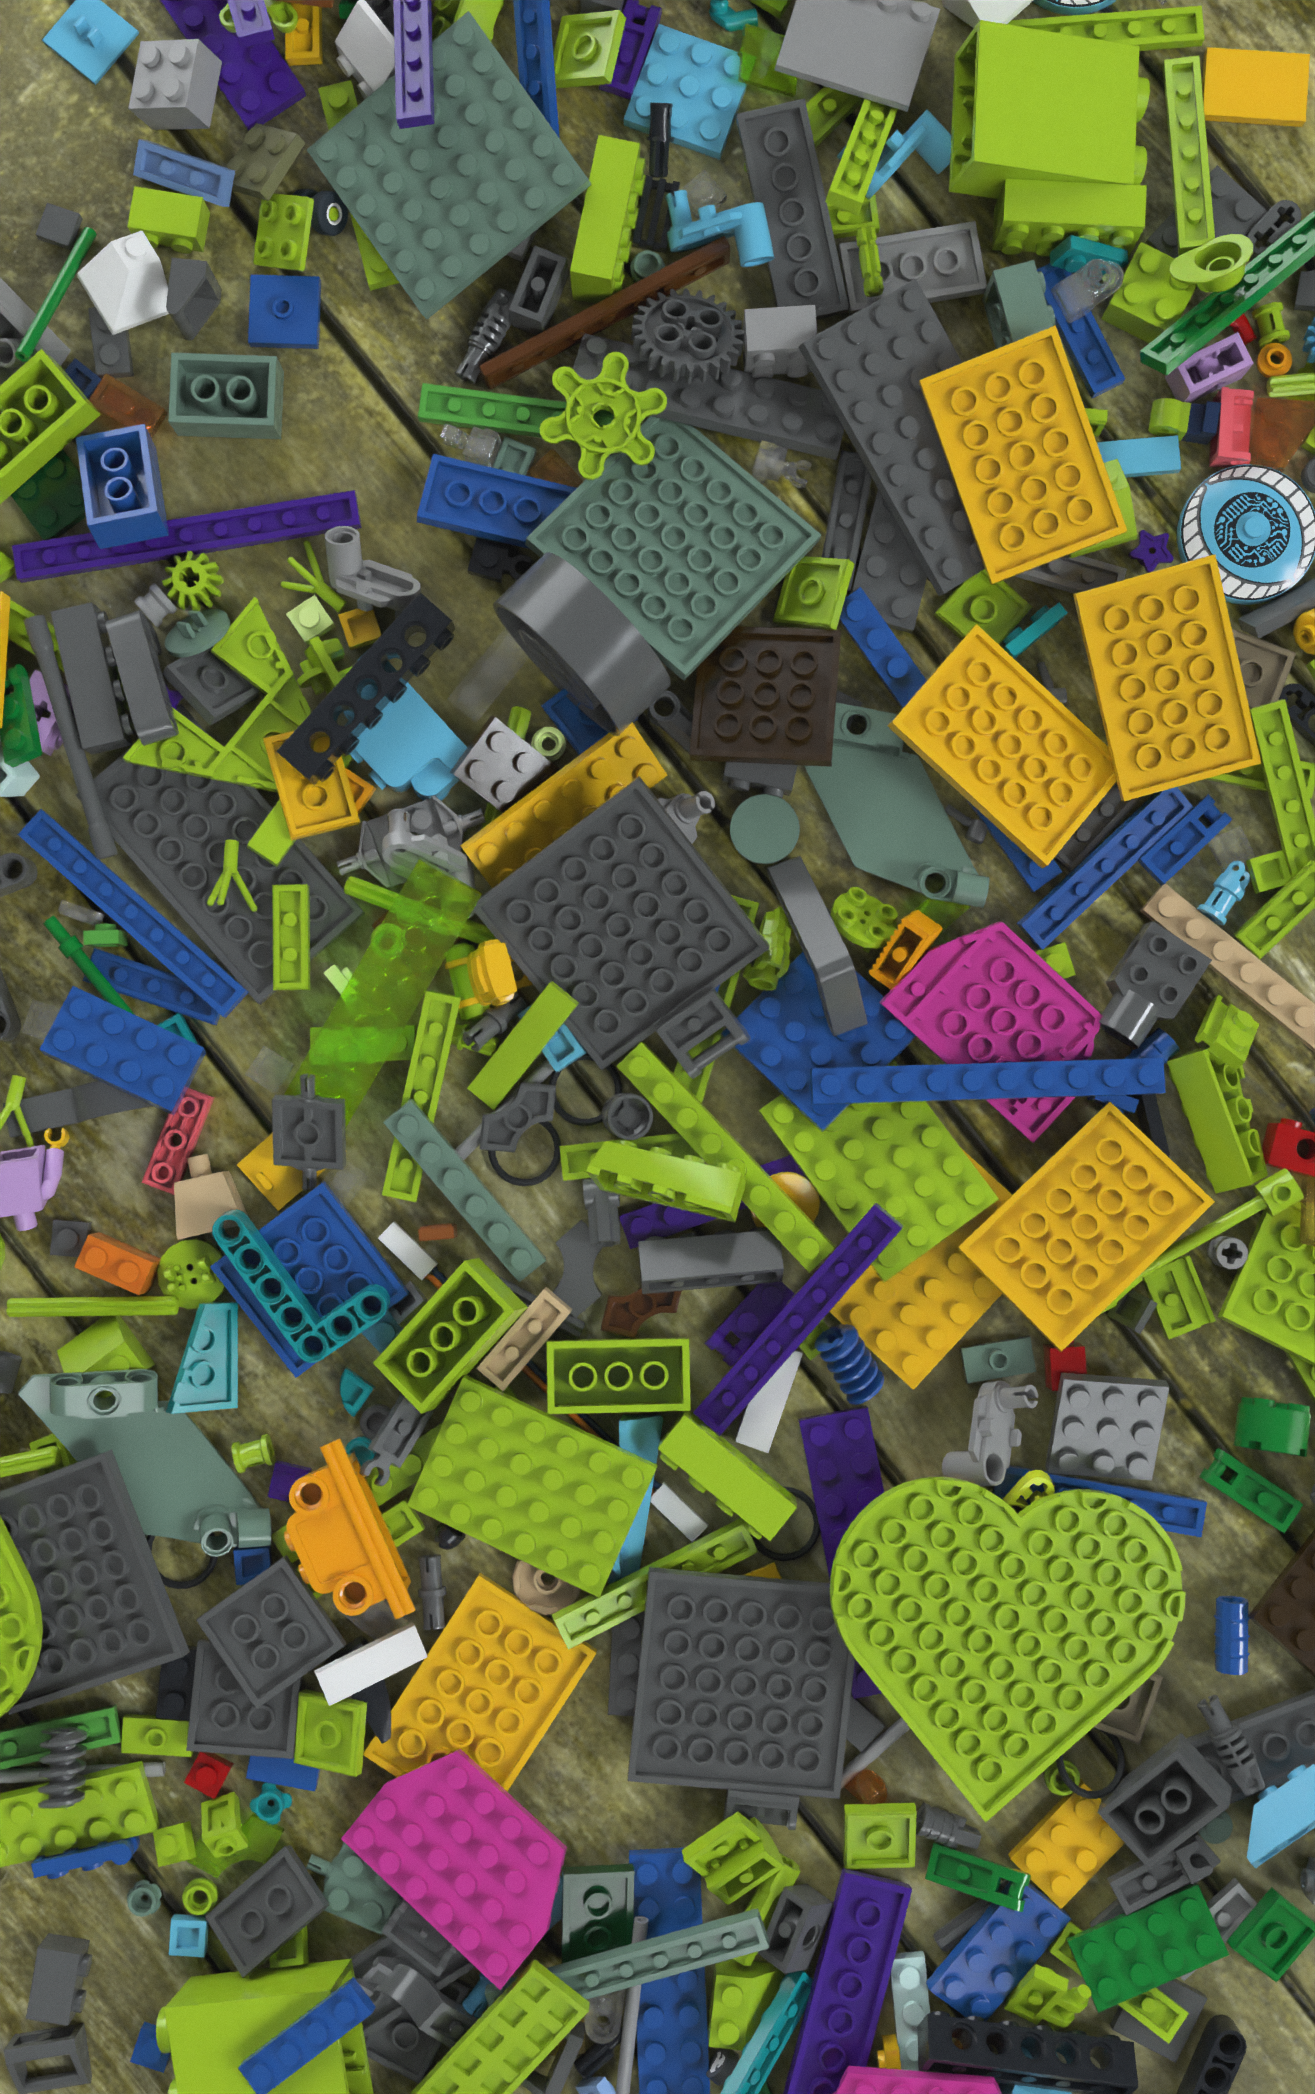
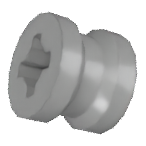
[134,582,178,627]

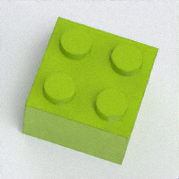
[1101,242,1197,343]

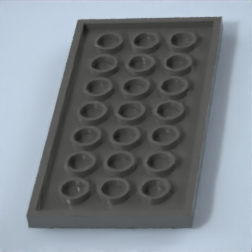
[799,279,985,596]
[76,704,365,1005]

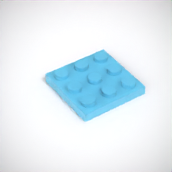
[624,24,756,160]

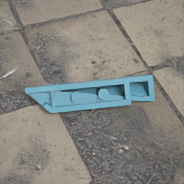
[608,1414,663,1585]

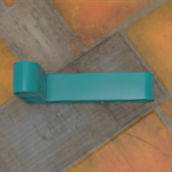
[212,1209,390,1363]

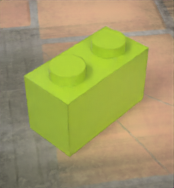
[127,186,210,254]

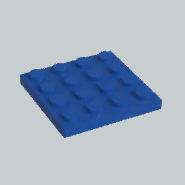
[721,952,916,1132]
[210,1181,409,1378]

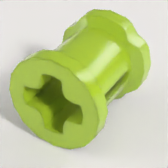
[1251,302,1291,348]
[232,1434,275,1473]

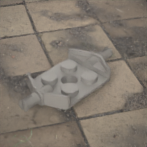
[337,795,486,888]

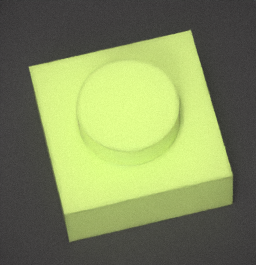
[286,595,336,645]
[324,964,361,1002]

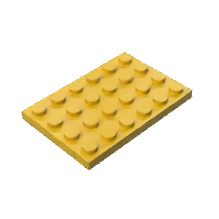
[919,325,1127,585]
[1073,554,1261,801]
[888,624,1116,868]
[958,1102,1215,1352]
[829,1147,1012,1390]
[363,1573,597,1792]

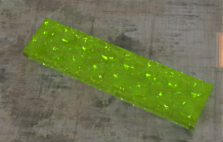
[284,857,482,1129]

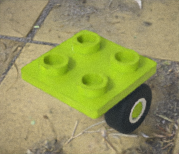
[253,189,348,272]

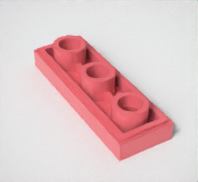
[141,1088,215,1195]

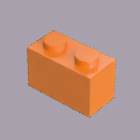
[74,1232,161,1295]

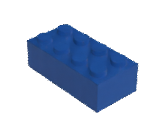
[39,986,206,1116]

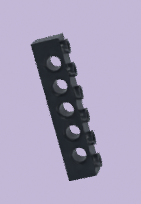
[277,592,455,785]
[917,2011,1139,2094]

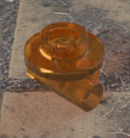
[845,1770,887,1804]

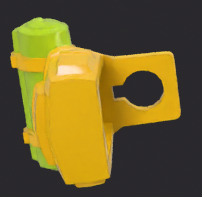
[444,939,533,1022]

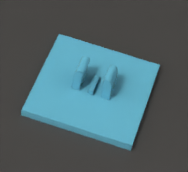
[42,0,139,85]

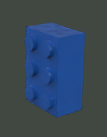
[76,424,169,549]

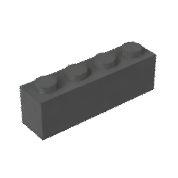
[50,602,135,755]
[638,1227,784,1294]

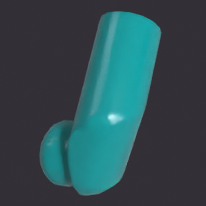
[709,0,758,32]

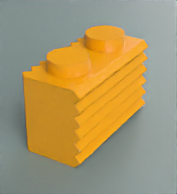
[869,910,943,990]

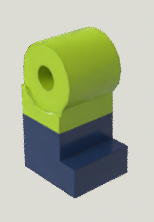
[1148,398,1221,445]

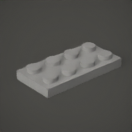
[838,221,987,316]

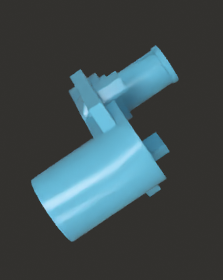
[837,109,951,200]
[665,190,775,267]

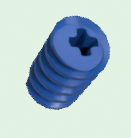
[815,1324,884,1405]

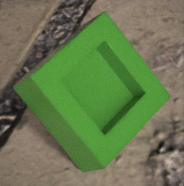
[83,924,128,948]

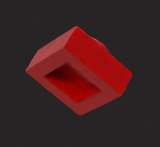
[184,1752,234,1799]

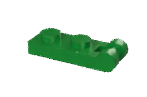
[0,664,43,768]
[1199,1448,1303,1534]
[925,1843,1031,1912]

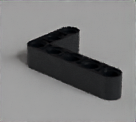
[1176,2014,1247,2094]

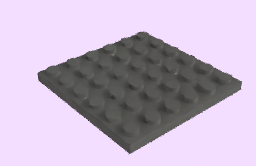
[471,776,770,1070]
[0,1449,190,1715]
[627,1567,855,1799]

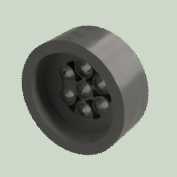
[493,552,671,736]

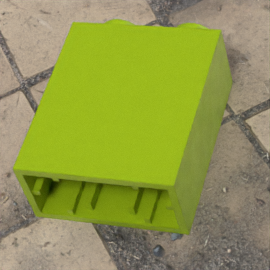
[949,20,1150,199]
[156,1959,374,2094]

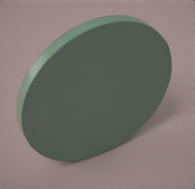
[165,609,230,657]
[730,794,800,864]

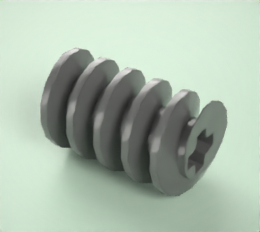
[38,1727,87,1809]

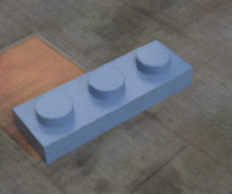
[133,139,235,207]

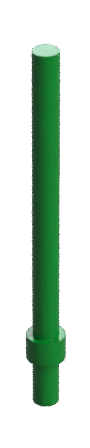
[43,915,135,1015]

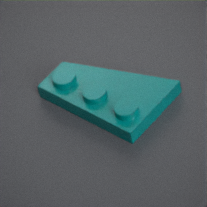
[166,1301,238,1414]

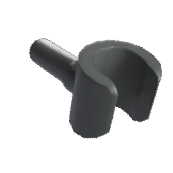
[1036,662,1067,705]
[945,804,987,844]

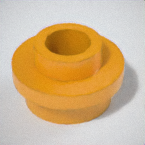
[1256,343,1292,378]

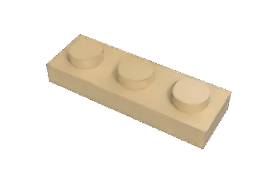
[476,1287,572,1391]

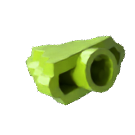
[743,907,792,991]

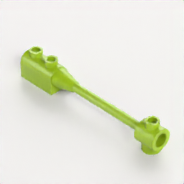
[1100,1168,1304,1315]

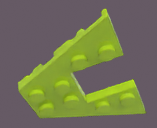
[123,597,311,792]

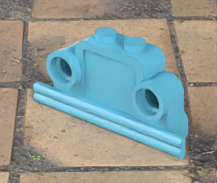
[343,649,467,801]

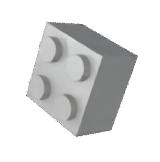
[128,39,222,130]
[742,305,817,378]

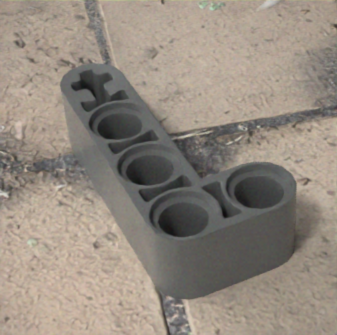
[106,610,179,746]

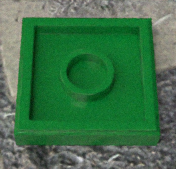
[1226,1887,1315,1982]

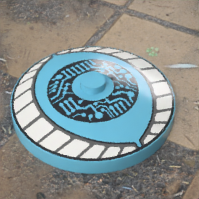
[1177,464,1315,605]

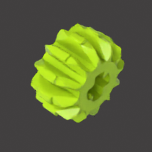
[162,551,224,611]

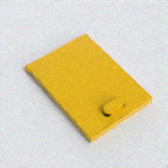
[237,1133,347,1211]

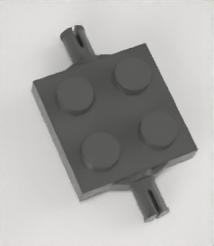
[272,1074,346,1191]

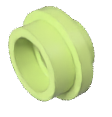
[531,727,566,762]

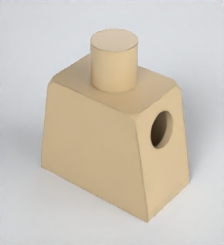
[174,1154,248,1240]

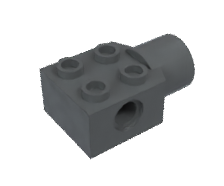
[1099,921,1212,1049]

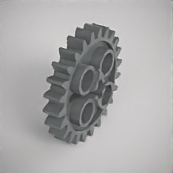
[631,288,744,384]

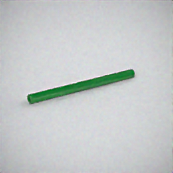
[15,227,97,362]

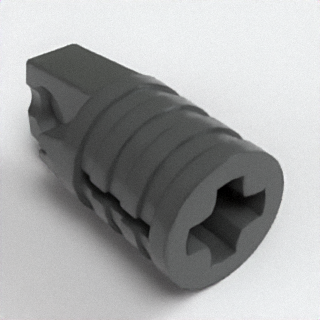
[916,1803,982,1849]

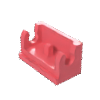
[1209,387,1254,468]

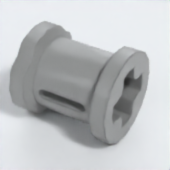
[1207,1236,1248,1269]

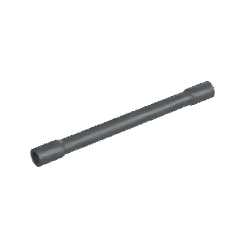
[24,615,118,860]

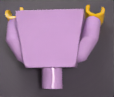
[0,1127,69,1231]

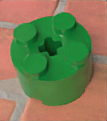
[1233,1397,1311,1457]

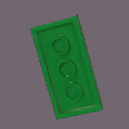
[1066,1882,1229,2013]

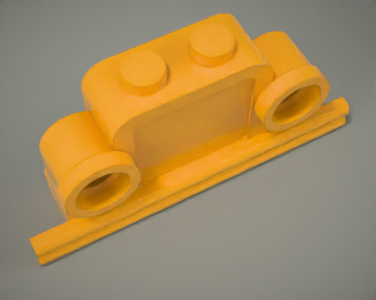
[284,1438,416,1620]

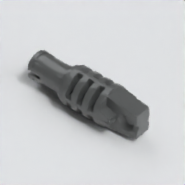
[455,288,514,385]
[1197,1695,1265,1796]

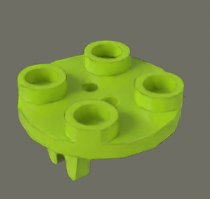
[830,887,898,953]
[157,1239,226,1309]

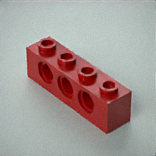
[1262,1118,1315,1178]

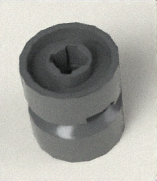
[602,1093,653,1140]

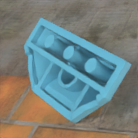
[1247,1764,1315,1869]

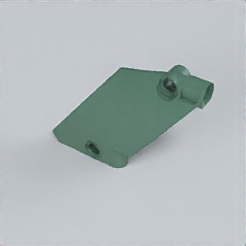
[804,702,989,908]
[18,1369,271,1557]

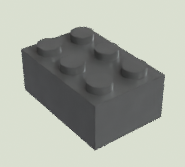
[1098,1733,1232,1869]

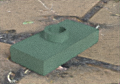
[960,1336,1036,1383]

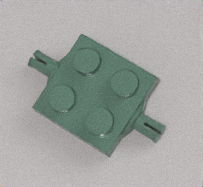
[306,1842,403,1935]

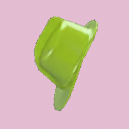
[1169,234,1253,292]

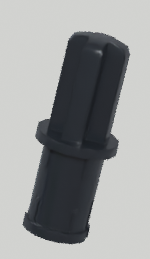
[646,102,674,178]

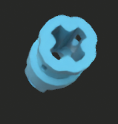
[1197,861,1250,925]

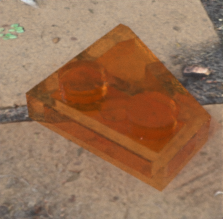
[1249,397,1315,472]

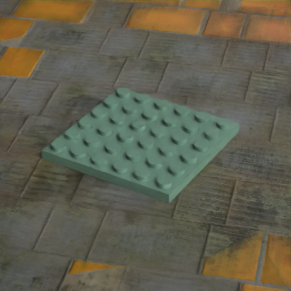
[307,11,592,319]
[525,416,821,681]

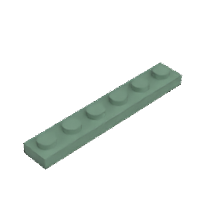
[383,1098,546,1282]

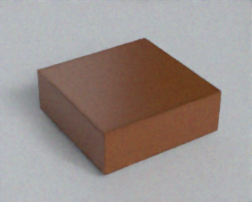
[418,1223,458,1241]

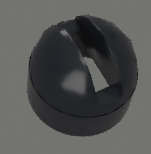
[434,1522,465,1550]

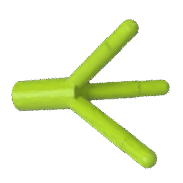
[281,540,347,613]
[207,839,257,912]
[0,1075,35,1147]

